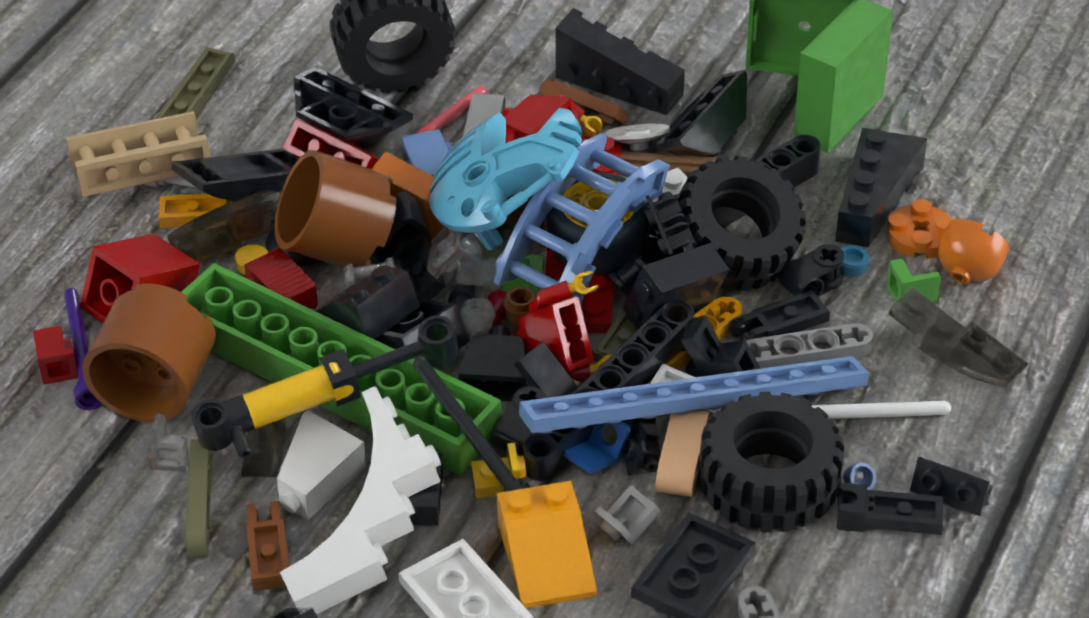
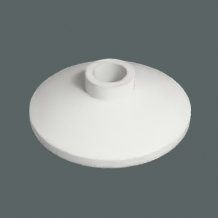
[605,124,670,151]

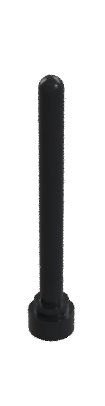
[413,357,531,492]

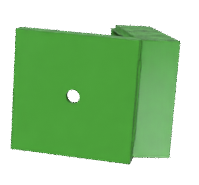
[745,0,893,153]

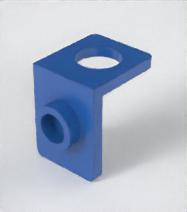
[563,421,630,473]

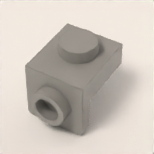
[594,485,661,545]

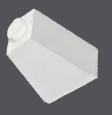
[277,410,366,520]

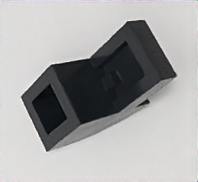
[681,316,760,377]

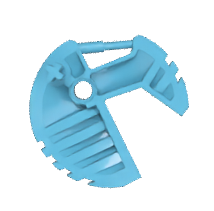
[429,108,582,250]

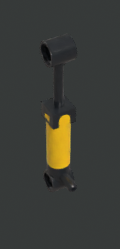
[191,315,459,458]

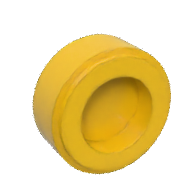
[235,244,269,275]

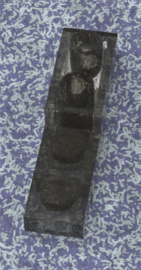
[167,191,282,261]
[888,287,1028,388]

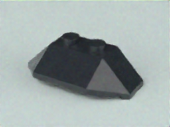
[293,66,414,146]
[655,70,747,157]

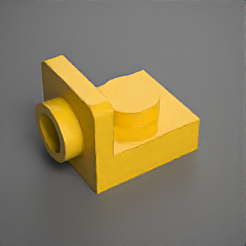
[471,443,526,499]

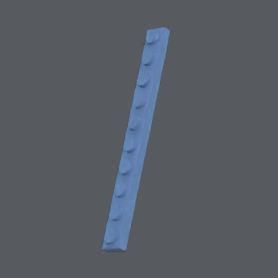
[519,356,869,434]

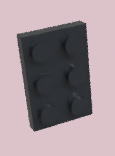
[631,512,756,618]

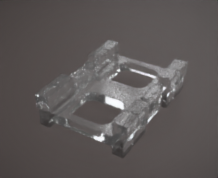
[343,258,395,287]

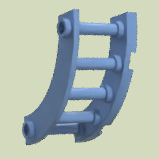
[494,133,670,306]

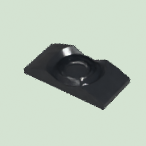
[171,148,300,202]

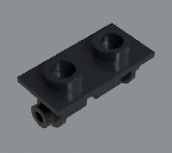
[622,417,661,476]
[910,456,992,516]

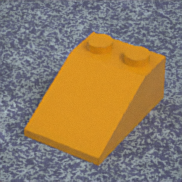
[497,481,597,609]

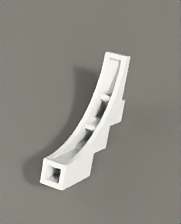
[280,386,441,614]

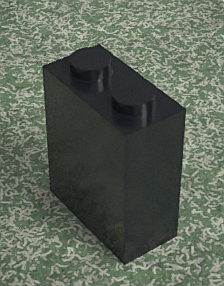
[623,243,730,330]

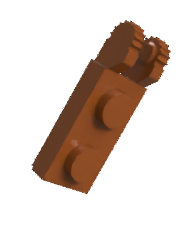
[539,79,629,126]
[246,501,290,591]

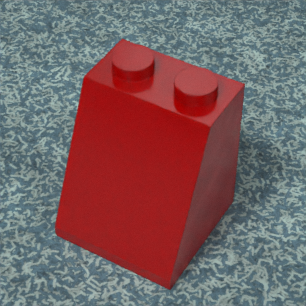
[80,233,200,323]

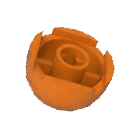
[938,219,1010,284]

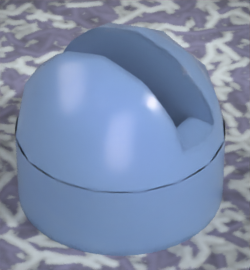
[843,463,876,490]

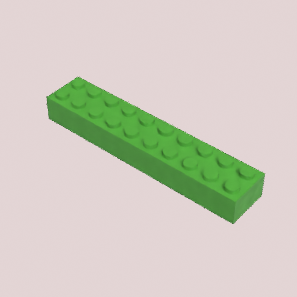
[182,263,502,476]

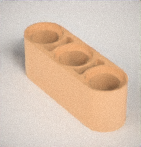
[655,410,710,498]

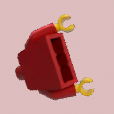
[502,94,603,143]
[515,271,612,380]

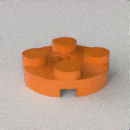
[887,199,954,258]

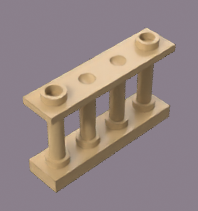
[66,111,211,197]

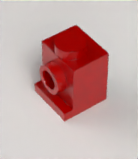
[33,326,78,385]

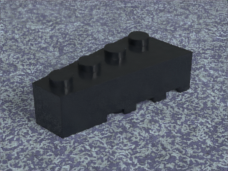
[555,8,685,116]
[835,127,927,248]

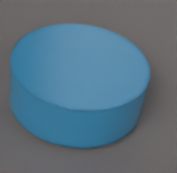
[840,245,870,277]

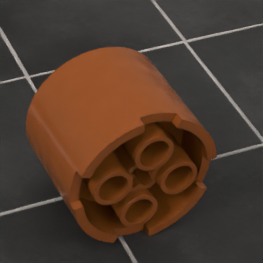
[275,150,397,272]
[82,284,216,422]

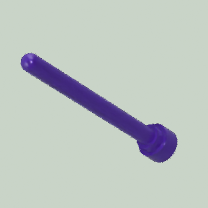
[64,288,102,410]

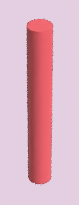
[414,86,487,134]

